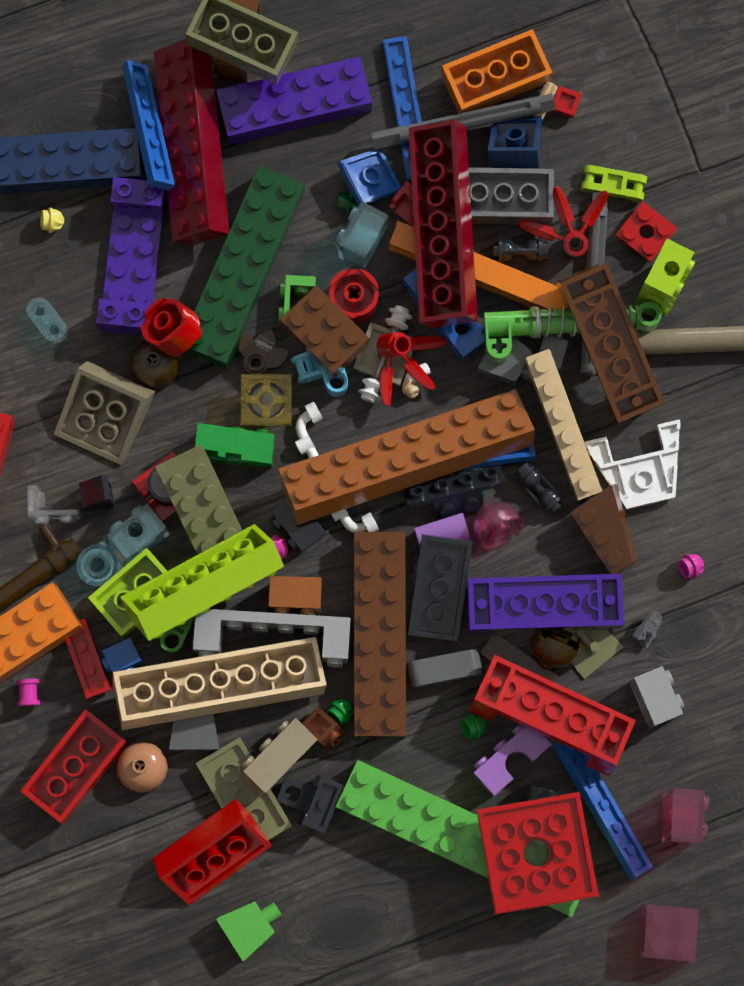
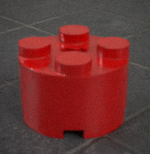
[329,268,379,324]
[141,298,202,357]

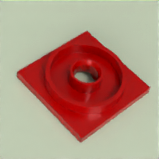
[476,792,599,914]

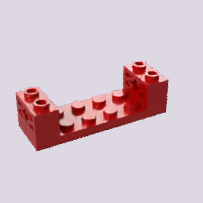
[469,655,636,776]

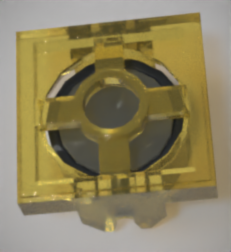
[241,374,292,426]

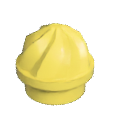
[40,208,64,233]

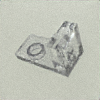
[28,485,81,523]

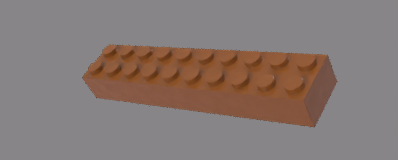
[278,389,535,525]

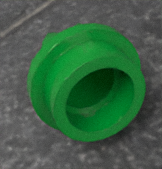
[327,699,353,726]
[461,714,487,740]

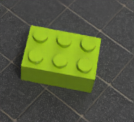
[88,548,167,639]

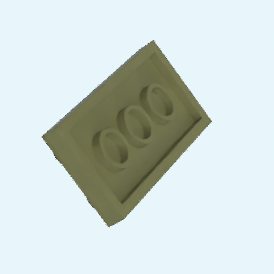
[196,737,292,840]

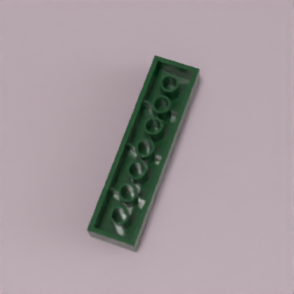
[186,165,305,370]

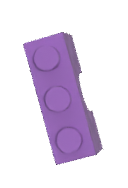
[473,724,552,796]

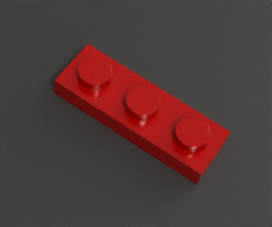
[66,618,112,700]

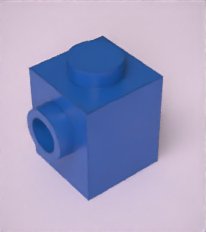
[101,638,143,673]

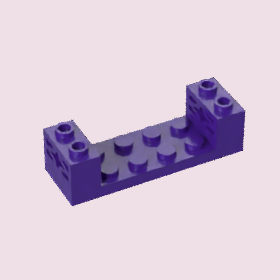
[96,177,166,336]
[466,574,624,634]

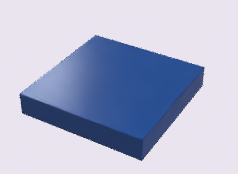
[337,148,402,208]

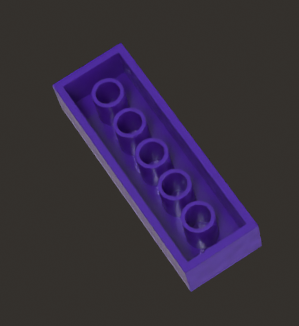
[216,57,372,145]

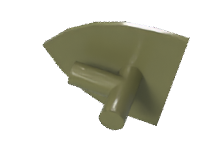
[564,627,623,679]

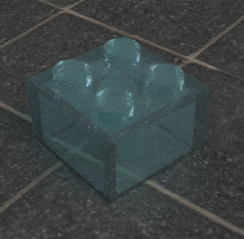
[336,202,388,270]

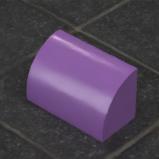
[414,513,470,548]

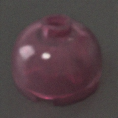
[473,502,525,550]

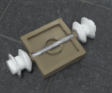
[353,305,413,403]

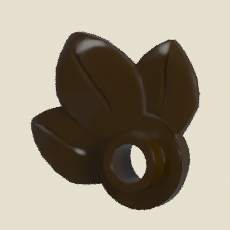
[239,329,288,376]

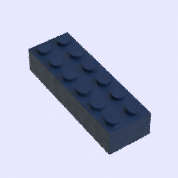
[0,128,142,194]

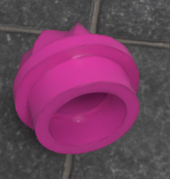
[270,534,288,559]
[678,554,704,579]

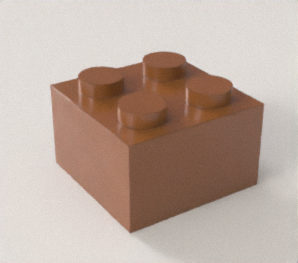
[269,576,322,615]

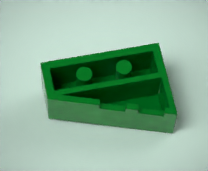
[195,423,275,468]

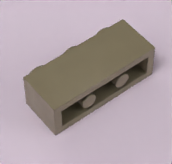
[239,718,318,798]

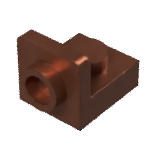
[302,706,346,751]

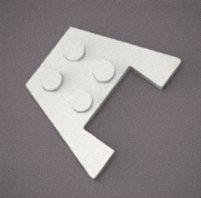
[584,420,680,510]

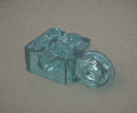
[76,504,170,586]

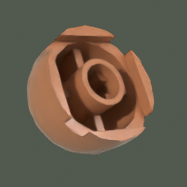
[116,741,168,793]

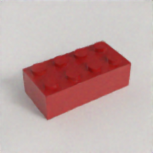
[21,709,128,824]

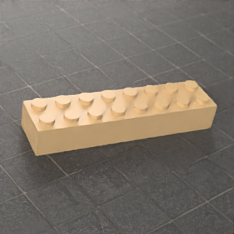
[113,637,326,730]

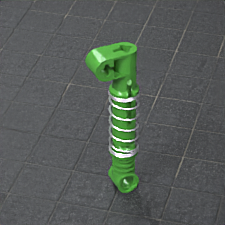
[484,302,662,364]

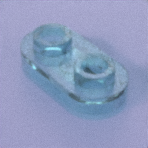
[26,298,67,343]

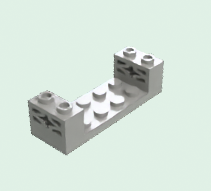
[193,609,350,668]

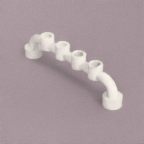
[295,402,379,533]

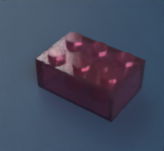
[661,788,709,845]

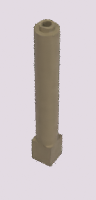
[634,326,744,355]

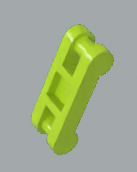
[580,165,647,202]

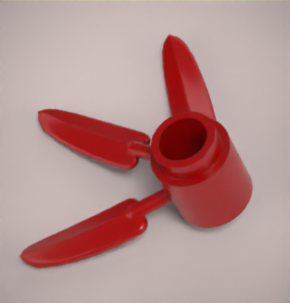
[519,186,608,257]
[376,332,448,406]

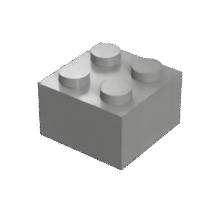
[629,666,684,729]

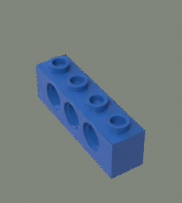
[403,269,485,362]

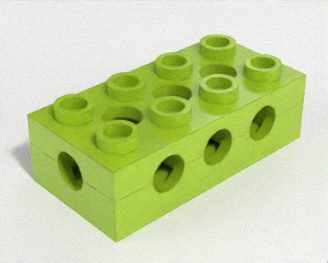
[633,239,695,317]

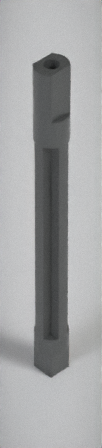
[371,93,556,149]
[580,192,608,376]

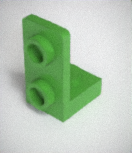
[279,275,316,322]

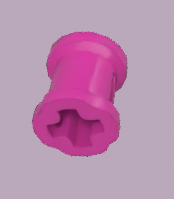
[16,679,40,707]

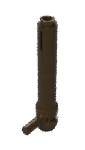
[0,524,83,611]

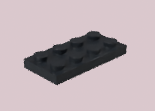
[407,534,473,641]

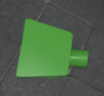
[216,902,282,961]

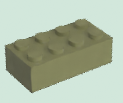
[185,0,298,85]
[155,445,242,555]

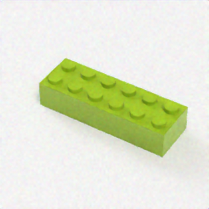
[121,524,284,641]

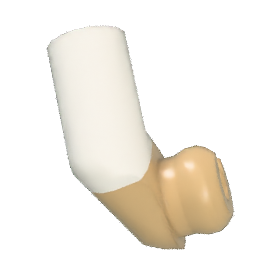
[402,363,430,398]

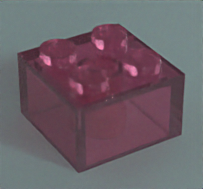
[640,905,699,962]

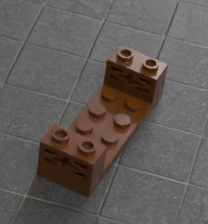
[556,262,665,423]

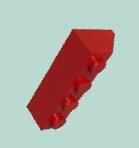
[153,799,272,905]

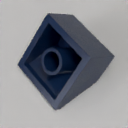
[488,116,542,169]

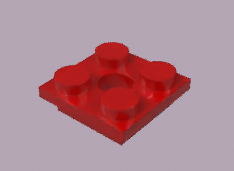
[615,201,678,263]

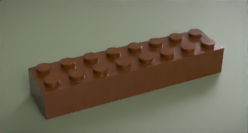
[354,532,406,738]

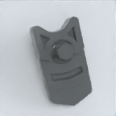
[632,610,662,648]

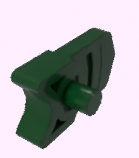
[336,191,373,212]

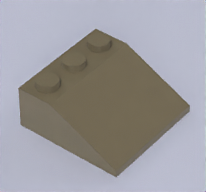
[53,361,155,465]

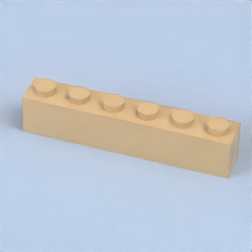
[524,349,602,500]

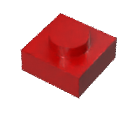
[552,86,582,119]

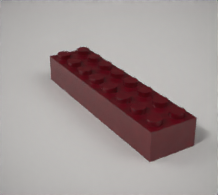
[153,39,230,246]
[409,119,478,329]

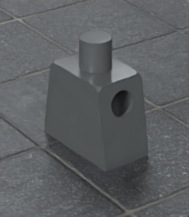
[477,336,533,386]
[169,714,220,751]

